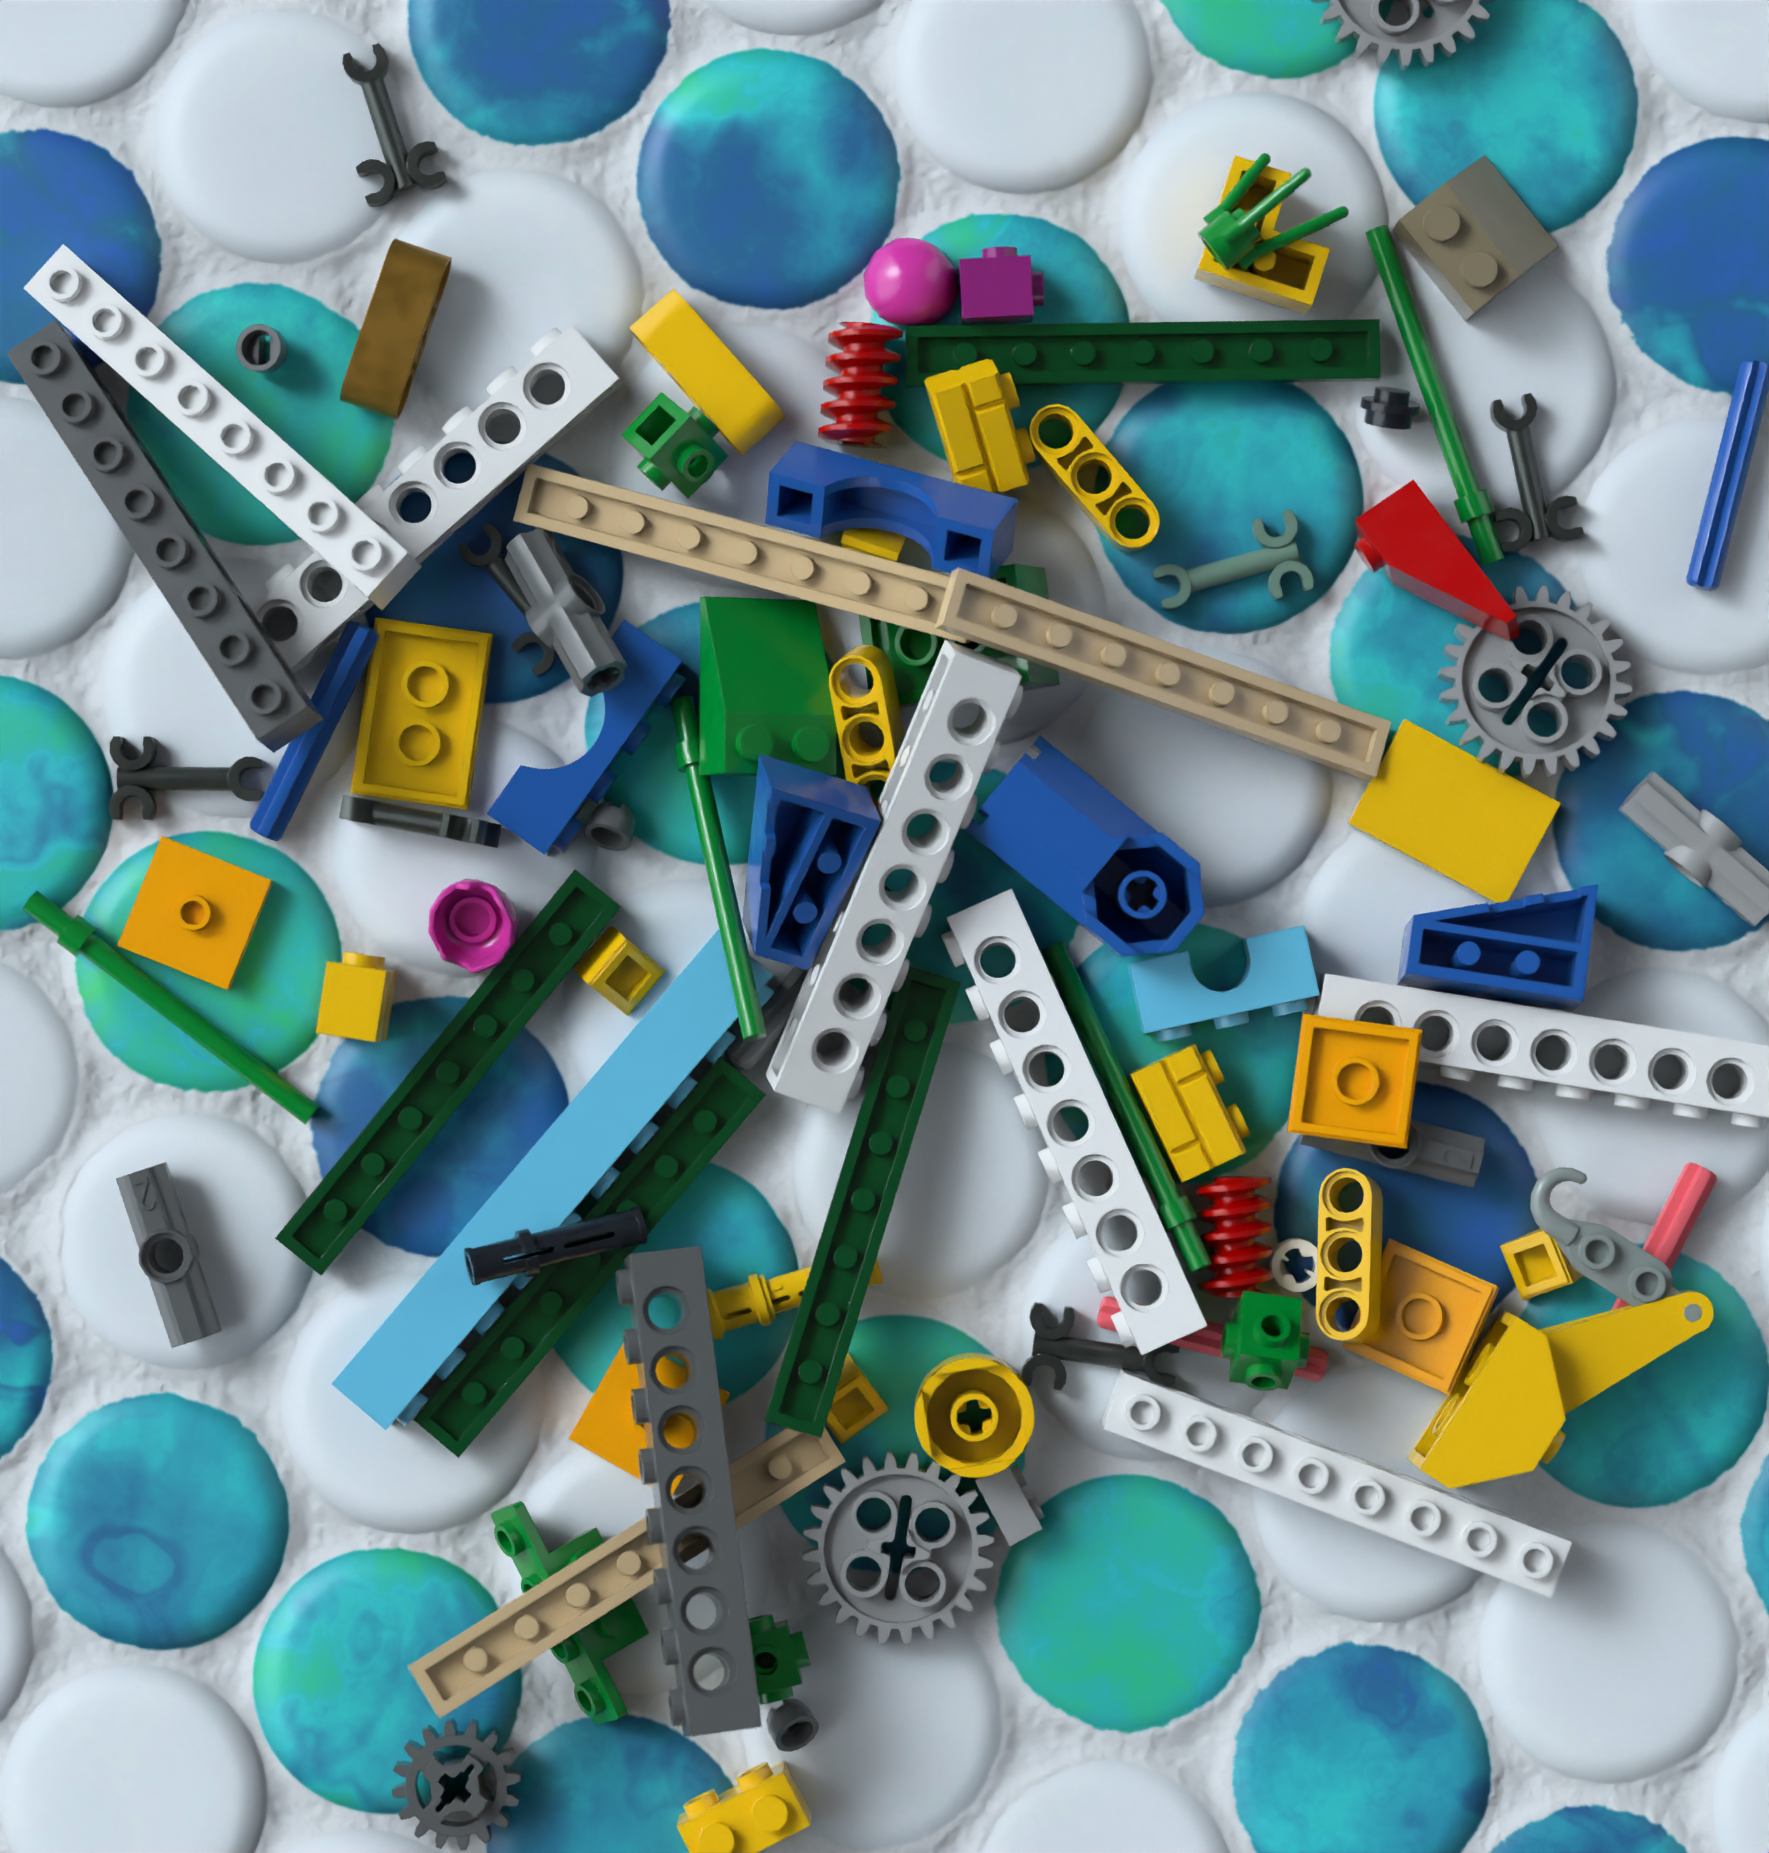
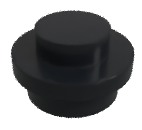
[1360,387,1420,429]

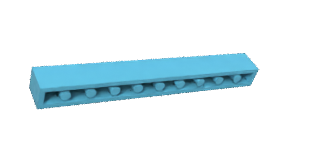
[332,929,775,1430]

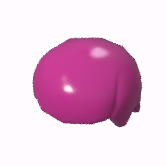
[863,238,959,327]
[428,879,519,973]

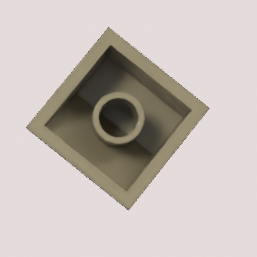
[1392,155,1558,322]

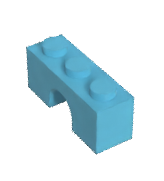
[1127,925,1320,1042]

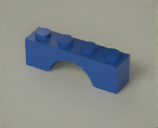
[765,441,1018,579]
[486,619,686,856]

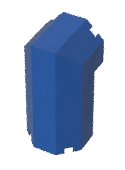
[964,735,1205,957]

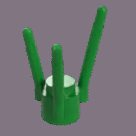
[1198,153,1349,271]

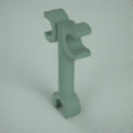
[1152,509,1314,610]

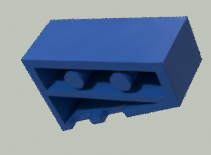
[742,754,881,971]
[1397,884,1598,1012]

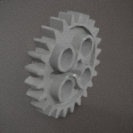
[1311,0,1495,70]
[1437,586,1632,779]
[802,1450,994,1645]

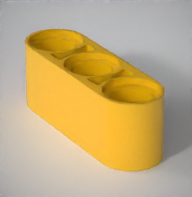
[629,289,786,456]
[1028,404,1160,553]
[829,645,905,808]
[1316,1168,1383,1345]

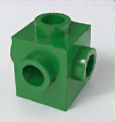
[621,392,729,499]
[1221,1291,1310,1391]
[748,1614,811,1705]

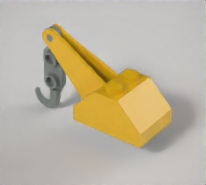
[1407,1167,1714,1489]

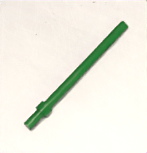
[1365,225,1505,566]
[670,696,767,1041]
[23,891,319,1125]
[1042,941,1212,1273]

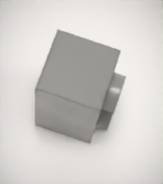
[974,1465,1045,1546]

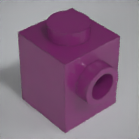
[958,246,1044,325]

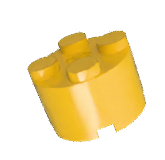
[914,1352,1035,1478]

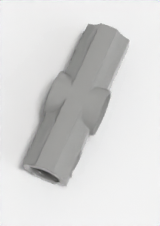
[1618,771,1769,926]

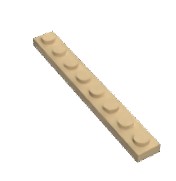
[513,463,970,643]
[935,568,1391,780]
[407,1428,846,1718]

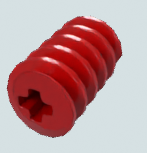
[818,322,903,449]
[1197,1176,1272,1298]

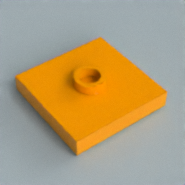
[117,836,274,990]
[1287,1014,1423,1149]
[1342,1238,1500,1396]
[568,1342,731,1495]

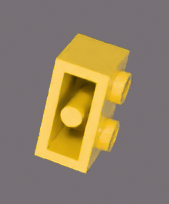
[677,1761,811,1853]

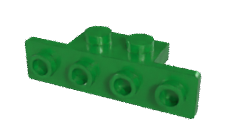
[491,1501,649,1725]

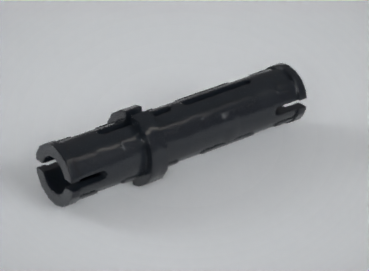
[464,1206,647,1286]

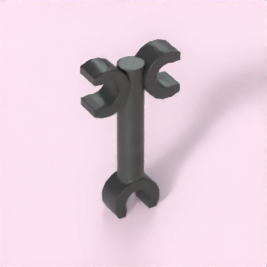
[342,43,448,207]
[1490,393,1584,554]
[458,523,557,677]
[109,736,265,820]
[339,795,502,848]
[1021,1302,1180,1391]

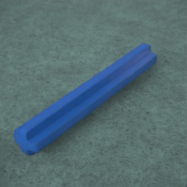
[1686,360,1769,591]
[250,621,379,841]

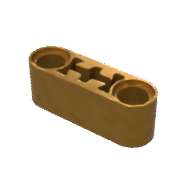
[340,238,452,420]

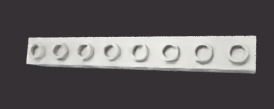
[24,244,422,610]
[250,325,622,675]
[765,640,1023,1115]
[941,889,1207,1355]
[1314,973,1769,1129]
[1100,1368,1572,1598]

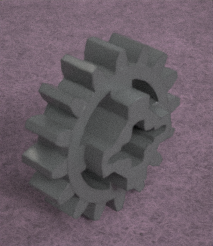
[392,1717,522,1850]

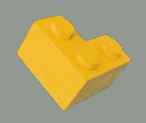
[1194,155,1330,315]

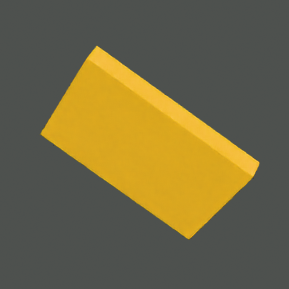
[350,617,494,810]
[1347,719,1561,903]

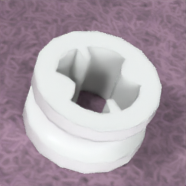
[1269,1238,1317,1292]

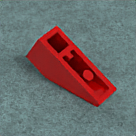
[1354,479,1519,642]

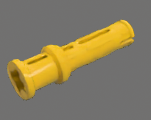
[706,1258,883,1341]

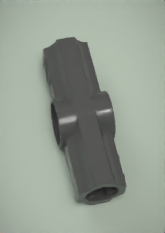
[504,527,627,697]
[1299,1119,1486,1188]
[116,1162,222,1348]

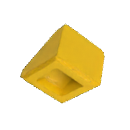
[840,528,906,562]
[575,926,666,1016]
[1500,1228,1584,1301]
[826,1353,889,1444]

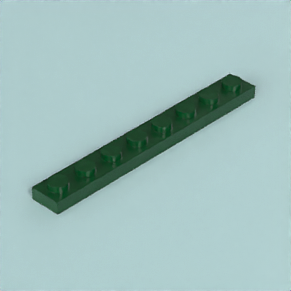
[905,319,1381,388]
[275,870,622,1275]
[764,967,961,1439]
[413,1057,766,1458]

